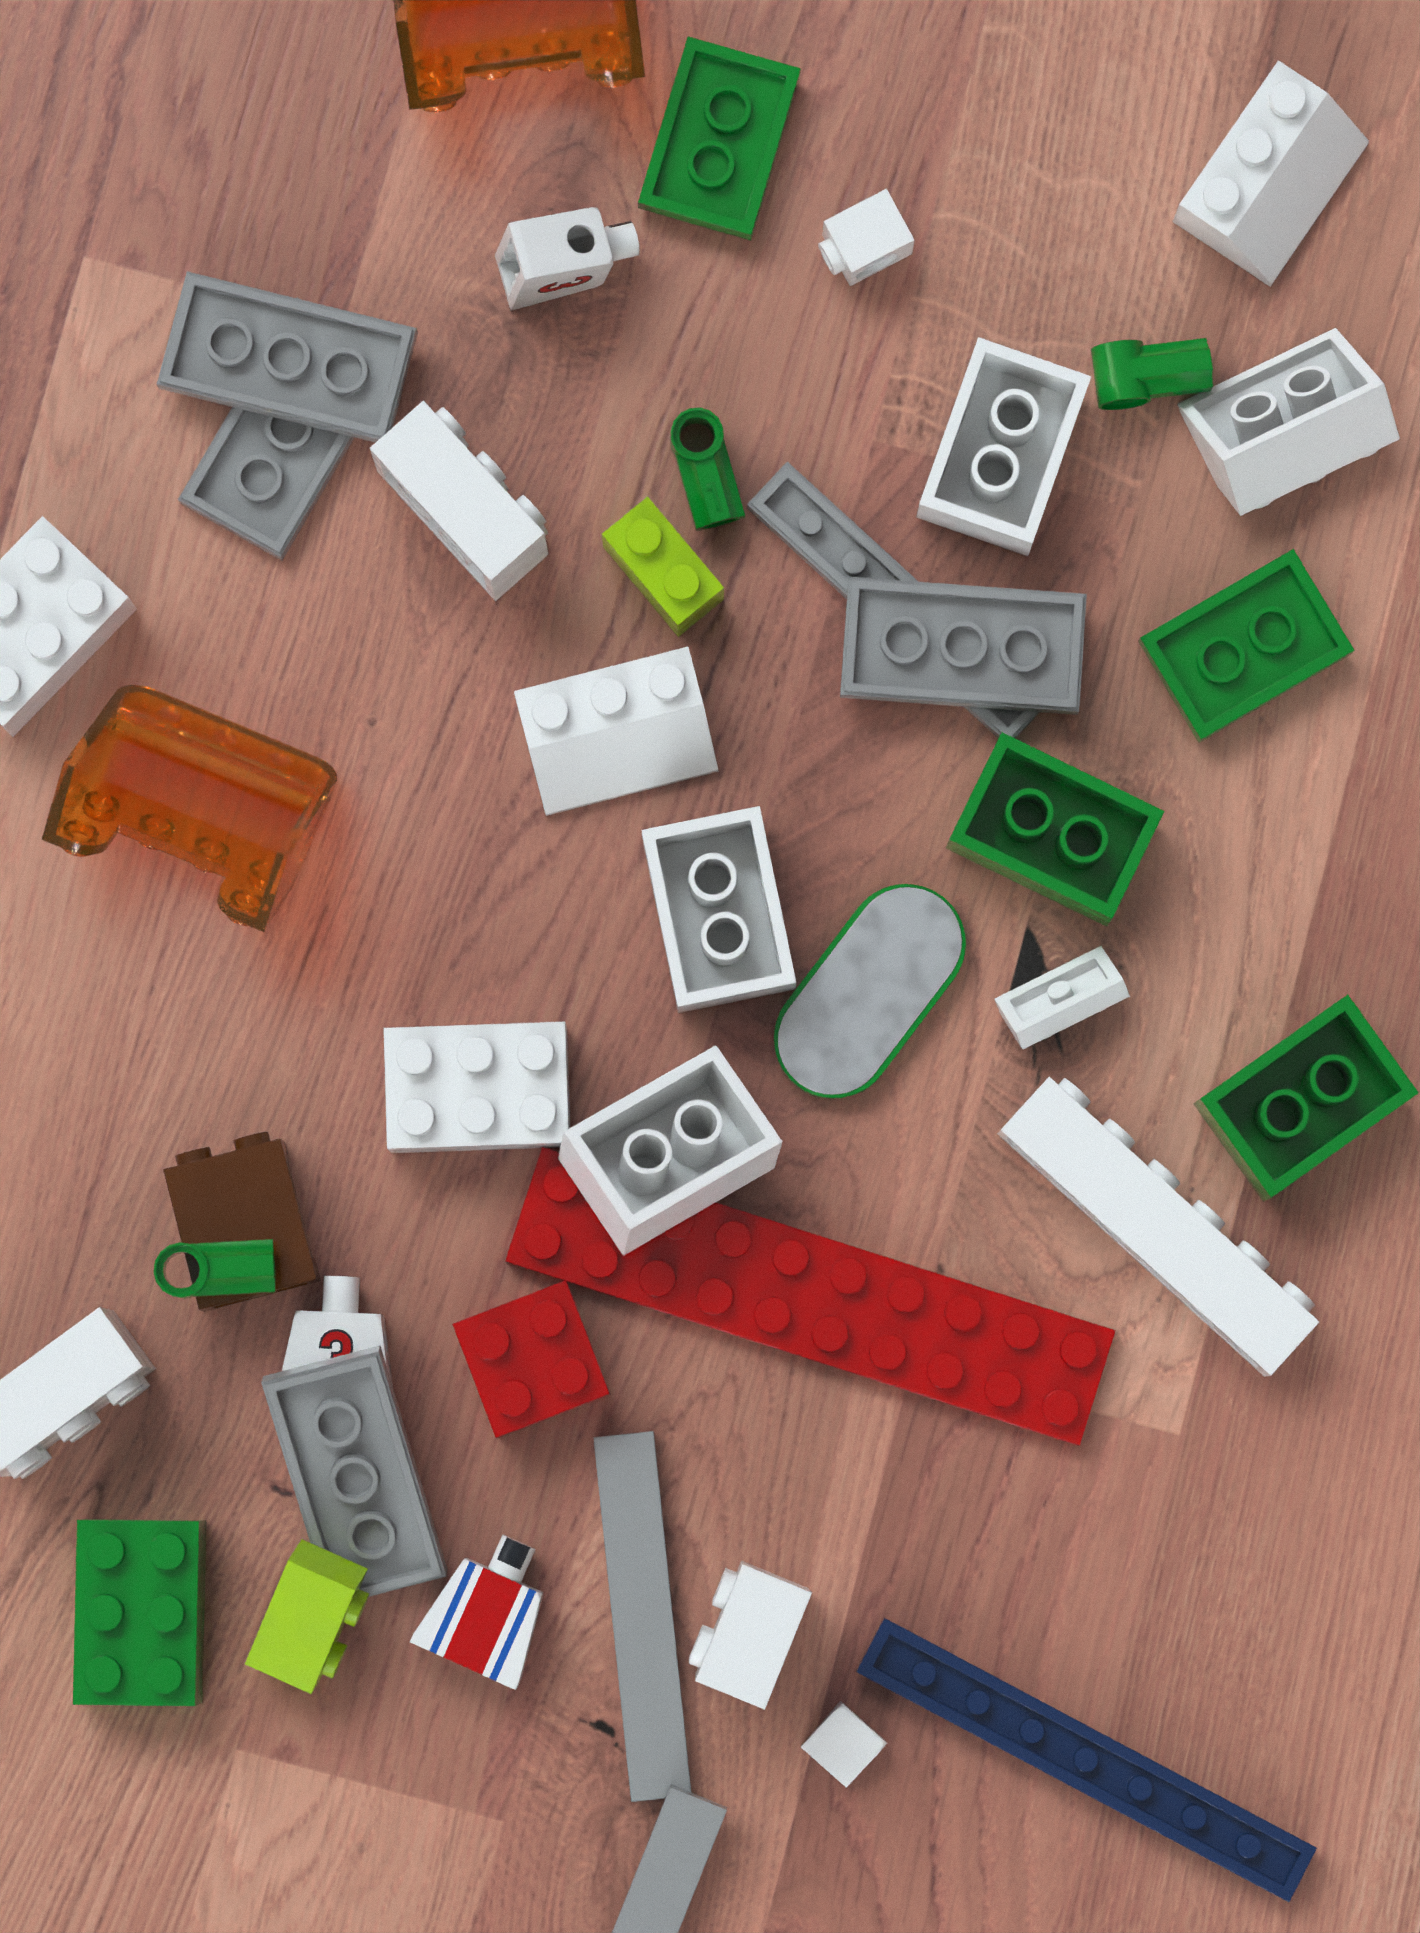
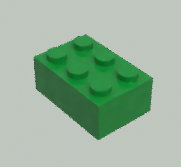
[946,732,1165,927]
[1194,994,1419,1202]
[73,1519,206,1706]

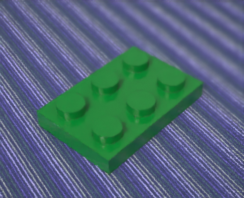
[638,36,801,241]
[1138,549,1355,743]

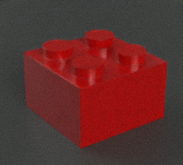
[452,1280,611,1438]

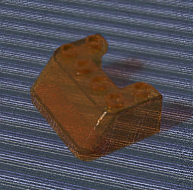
[393,0,646,112]
[42,685,337,932]

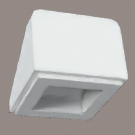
[801,1701,887,1787]

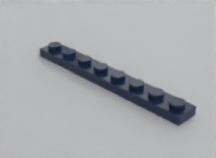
[856,1618,1317,1902]

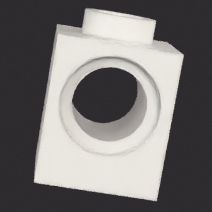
[818,188,914,286]

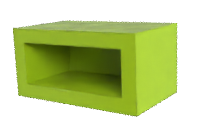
[602,497,724,637]
[245,1539,369,1694]

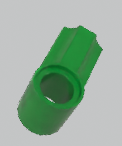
[1091,338,1213,410]
[670,407,746,531]
[153,1239,276,1299]

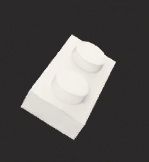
[995,946,1130,1050]

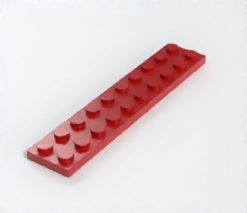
[505,1147,1116,1446]

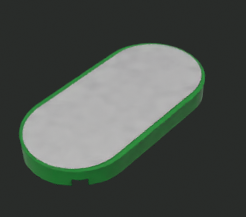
[774,884,966,1099]

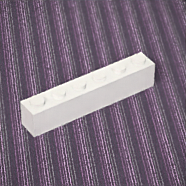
[997,1077,1319,1377]

